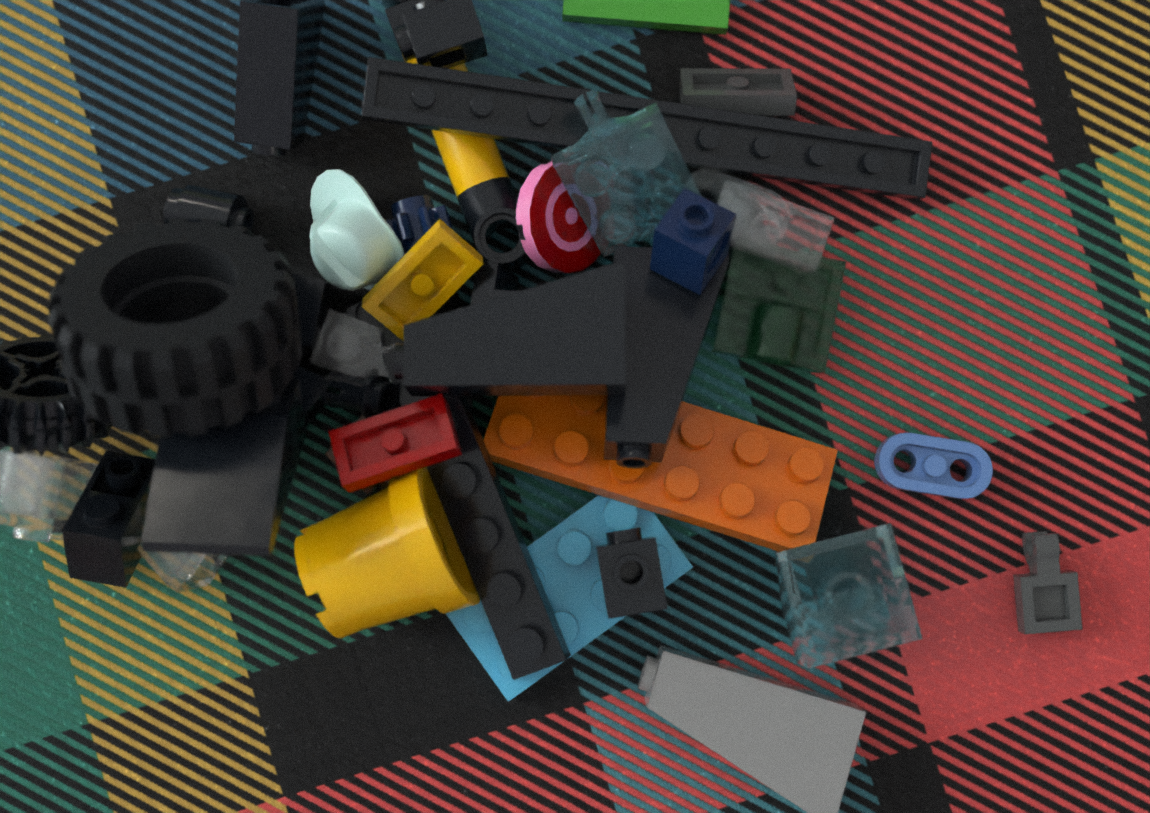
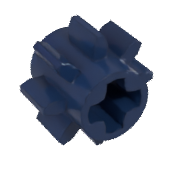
[386,195,453,254]

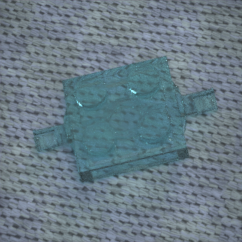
[551,90,701,257]

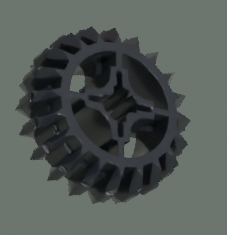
[0,332,113,457]

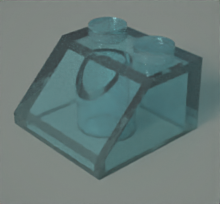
[775,523,923,669]

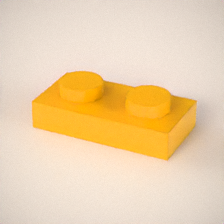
[362,219,483,340]

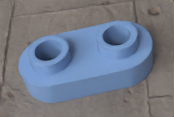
[874,433,993,499]

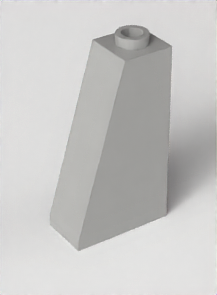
[638,645,866,813]

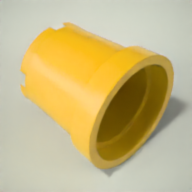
[294,467,480,638]

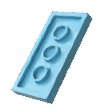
[446,495,693,702]

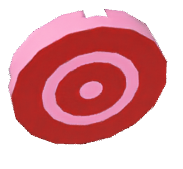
[516,158,611,273]

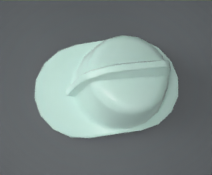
[309,169,405,291]

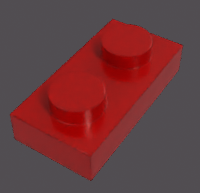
[328,393,463,493]

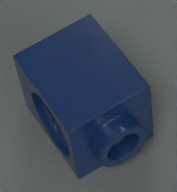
[650,188,736,295]

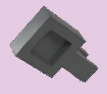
[1013,531,1083,634]

